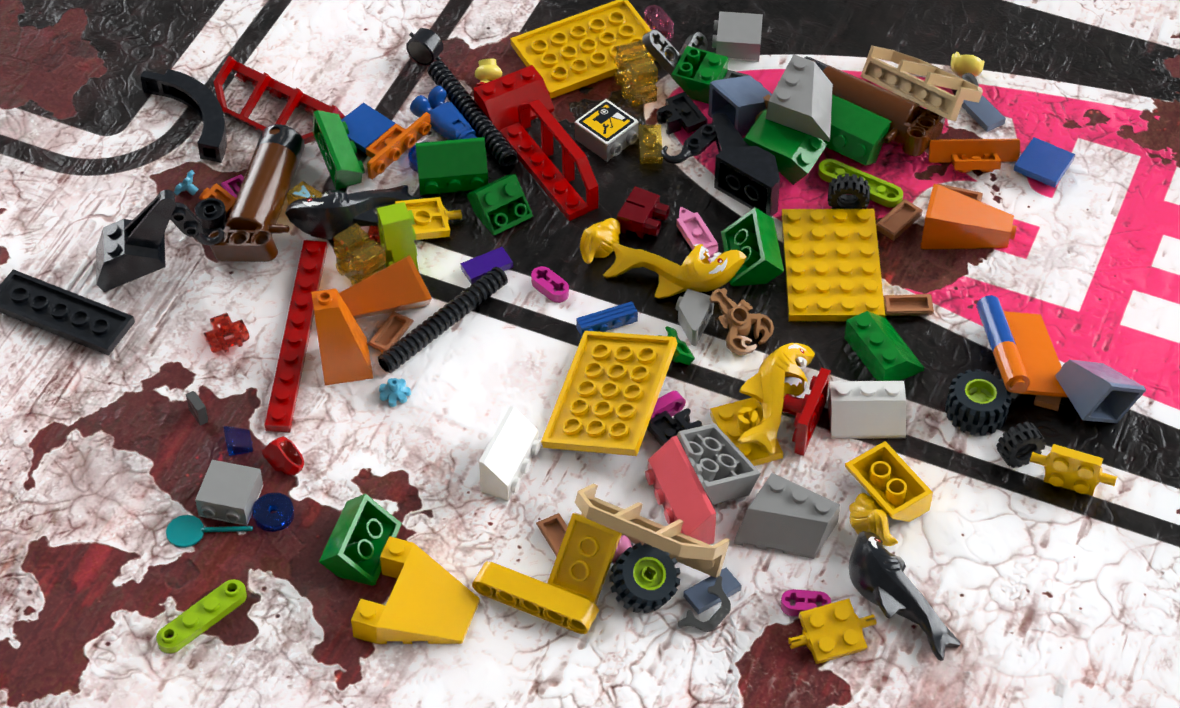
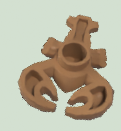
[709,288,774,355]

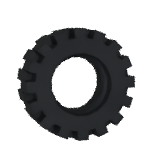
[828,174,870,209]
[996,422,1046,468]

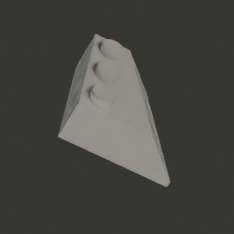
[766,54,833,142]
[677,423,761,505]
[734,473,840,559]

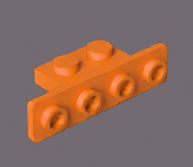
[366,112,431,180]
[928,139,1020,173]

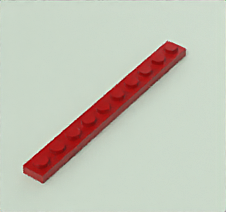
[265,240,328,433]

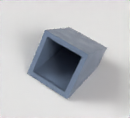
[708,75,772,137]
[1055,359,1146,423]

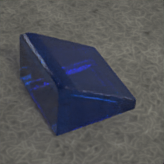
[223,426,253,456]

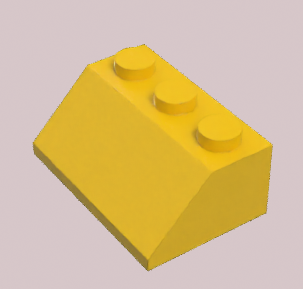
[845,441,933,522]

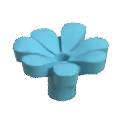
[174,170,199,196]
[379,378,411,407]

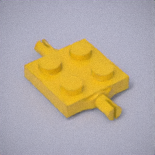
[395,197,462,240]
[1030,444,1117,496]
[788,598,877,664]

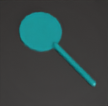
[166,515,253,548]

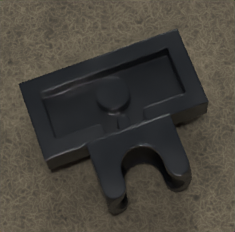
[657,92,707,135]
[647,408,702,453]

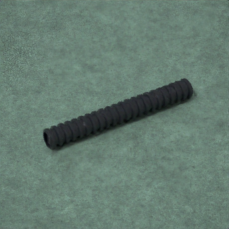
[427,61,517,167]
[378,267,508,373]

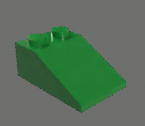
[743,109,827,185]

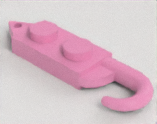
[676,207,718,263]

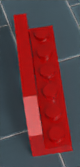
[214,56,345,144]
[499,99,598,221]

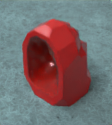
[262,436,304,475]

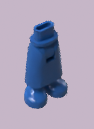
[410,86,478,140]

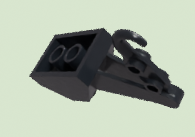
[661,113,780,217]
[96,190,224,292]

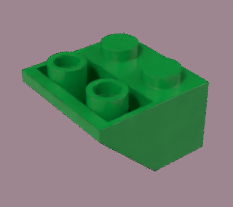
[671,46,728,104]
[466,174,533,235]

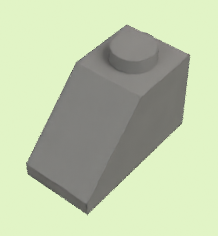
[676,289,714,346]

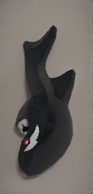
[285,185,419,240]
[848,531,961,661]

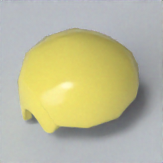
[951,52,985,78]

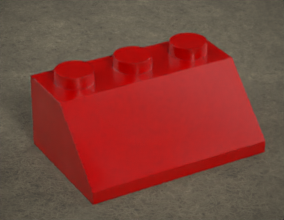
[474,65,554,130]

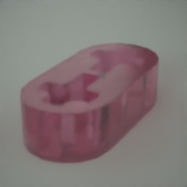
[644,5,674,39]

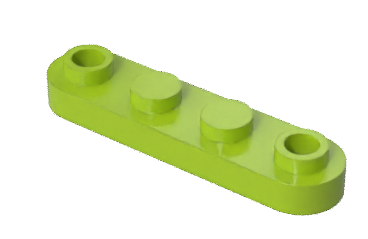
[818,159,903,208]
[156,579,247,654]

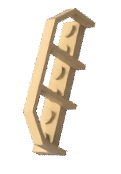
[860,45,983,121]
[575,483,730,578]

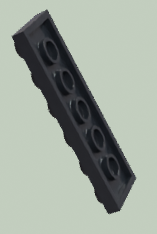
[0,269,135,356]

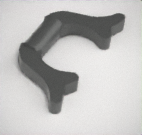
[677,576,731,632]

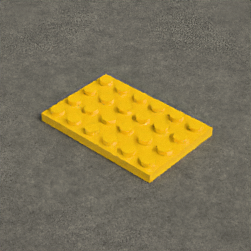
[510,0,667,99]
[781,209,885,321]
[541,331,678,456]

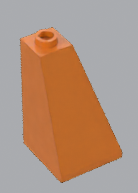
[921,184,1017,249]
[339,255,432,319]
[311,288,373,386]

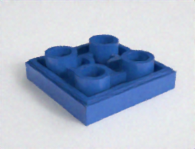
[341,102,396,153]
[1013,137,1075,188]

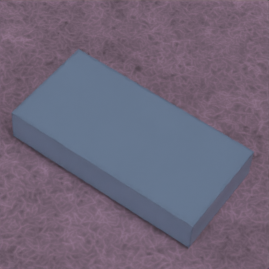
[962,95,1006,132]
[683,567,742,615]

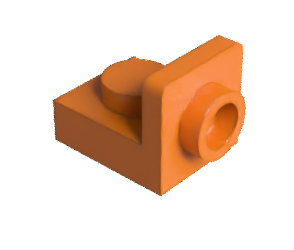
[199,183,236,214]

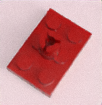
[782,367,831,456]

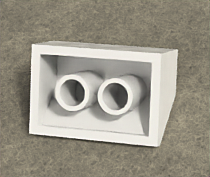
[828,381,906,439]
[479,406,541,501]

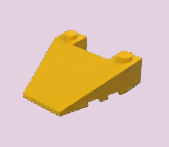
[351,536,480,644]

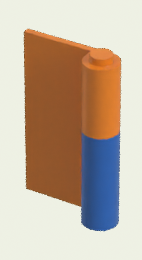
[976,295,1068,397]

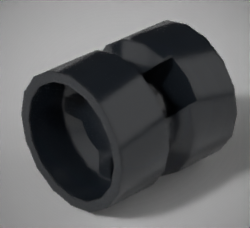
[195,198,227,237]

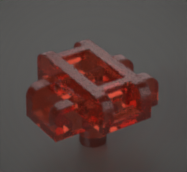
[204,313,250,353]

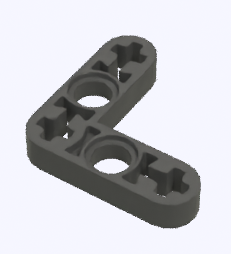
[642,30,708,76]

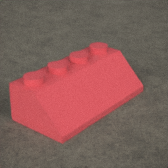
[645,436,716,545]

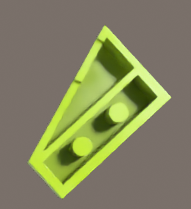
[377,202,419,272]

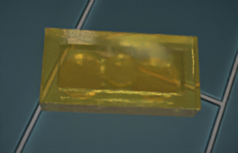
[638,125,663,164]

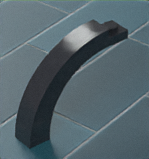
[140,69,227,163]

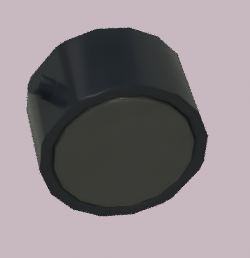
[406,28,444,65]

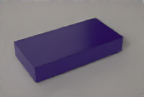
[460,247,513,284]

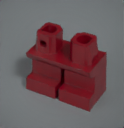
[617,186,670,239]

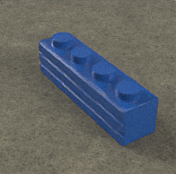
[576,301,638,338]

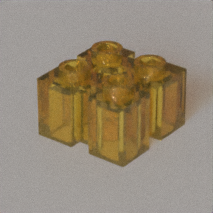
[614,40,658,107]
[333,223,386,286]

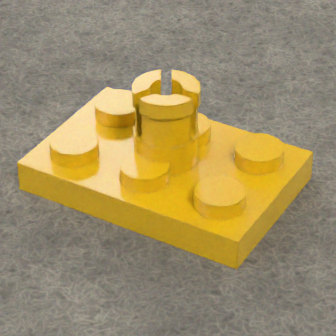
[710,397,783,466]
[547,512,622,604]

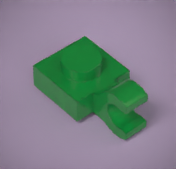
[658,326,695,365]

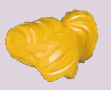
[580,218,621,264]
[849,493,898,547]

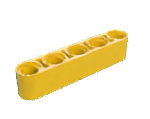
[472,561,599,634]

